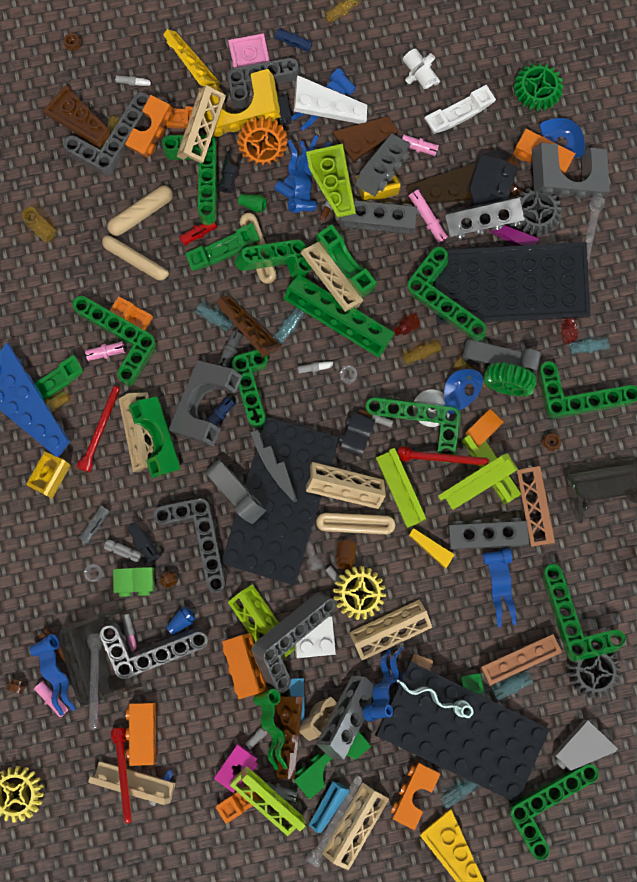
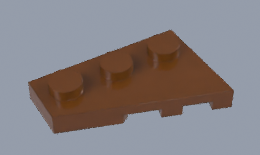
[332,116,398,163]

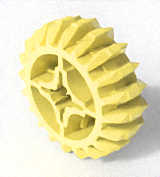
[333,566,386,620]
[0,766,44,823]

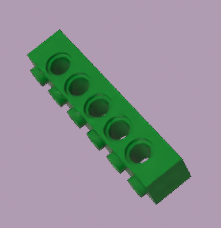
[284,274,395,358]

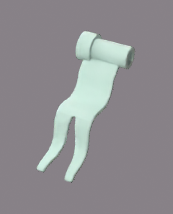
[396,680,473,718]

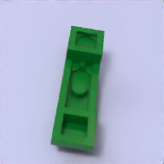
[185,223,260,271]
[35,355,84,401]

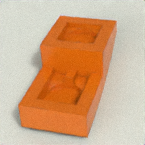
[166,106,203,129]
[110,296,153,331]
[464,409,504,448]
[215,785,262,824]

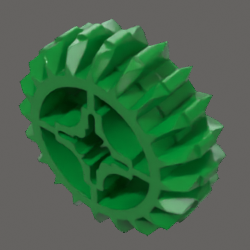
[513,62,564,112]
[484,362,536,397]

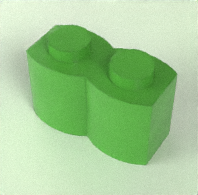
[113,567,155,597]

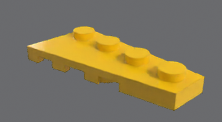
[163,29,221,87]
[419,809,484,882]

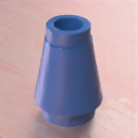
[166,607,196,635]

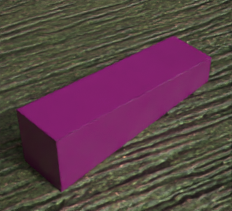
[490,225,539,246]

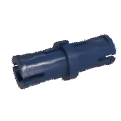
[275,28,313,53]
[205,397,236,426]

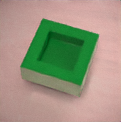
[460,673,484,694]

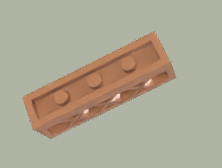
[517,466,555,547]
[479,634,562,686]

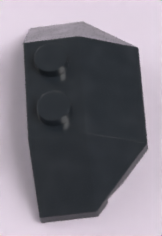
[469,148,518,221]

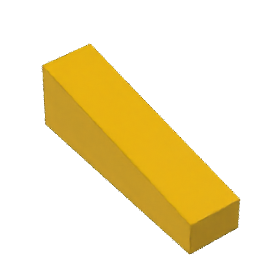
[409,528,454,569]

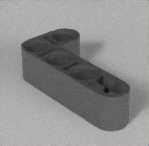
[228,58,298,108]
[462,340,541,374]
[205,459,267,524]

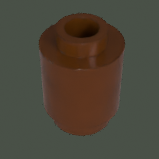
[336,539,357,570]

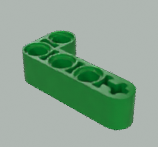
[234,240,312,279]
[232,350,268,429]

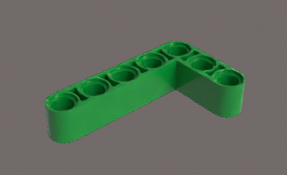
[162,135,217,225]
[408,247,486,341]
[73,296,157,386]
[537,362,637,419]
[366,396,461,463]
[542,564,626,661]
[508,763,599,860]

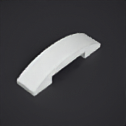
[424,85,496,133]

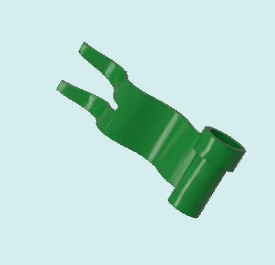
[253,689,287,770]

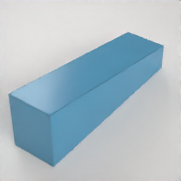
[289,678,305,725]
[308,782,350,833]

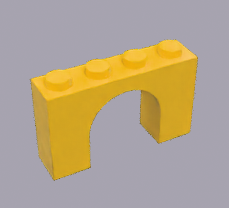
[199,69,281,137]

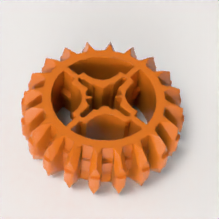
[237,116,288,166]

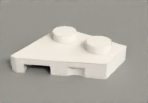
[295,616,336,658]

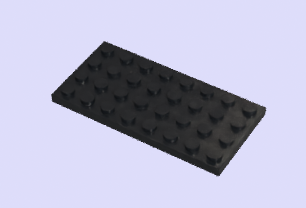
[435,242,590,325]
[221,417,340,586]
[375,661,550,803]

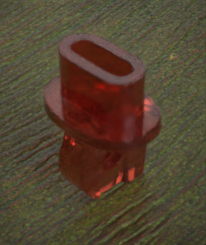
[394,313,420,336]
[561,319,579,345]

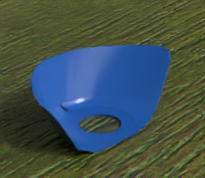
[540,118,585,158]
[444,369,484,414]

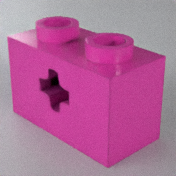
[214,743,258,793]

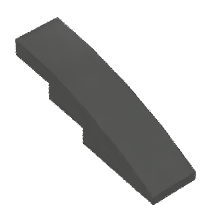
[251,430,297,502]

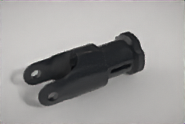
[218,150,242,194]
[128,523,162,565]

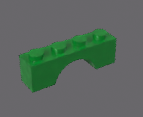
[316,224,377,299]
[129,397,180,479]
[294,731,371,800]

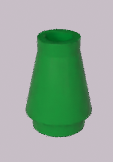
[238,194,267,213]

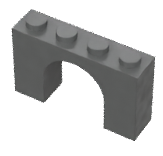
[532,143,610,200]
[169,360,242,446]

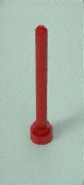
[76,386,120,473]
[398,446,489,466]
[111,728,132,824]

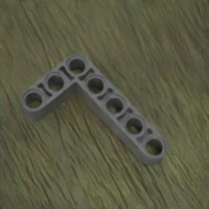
[63,92,149,176]
[154,499,226,593]
[252,592,337,692]
[100,620,208,679]

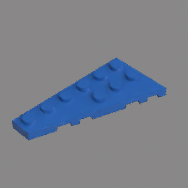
[0,342,70,457]

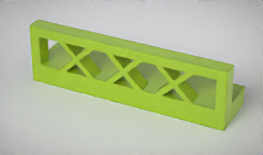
[462,435,521,505]
[376,448,426,528]
[438,453,518,510]
[228,584,295,660]
[230,766,306,836]

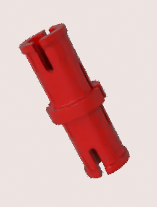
[179,222,217,246]

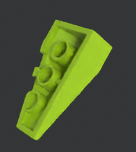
[306,144,356,218]

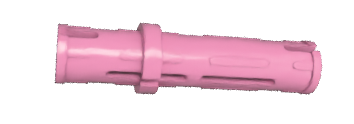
[408,189,449,243]

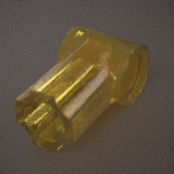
[21,207,57,244]

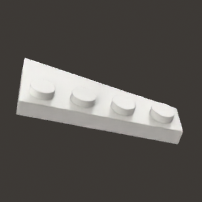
[294,76,367,124]

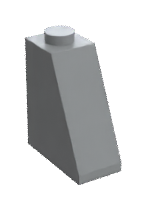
[552,719,618,770]

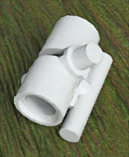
[403,49,440,89]

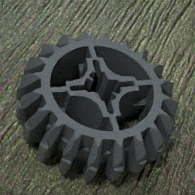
[516,188,562,237]
[567,645,622,699]

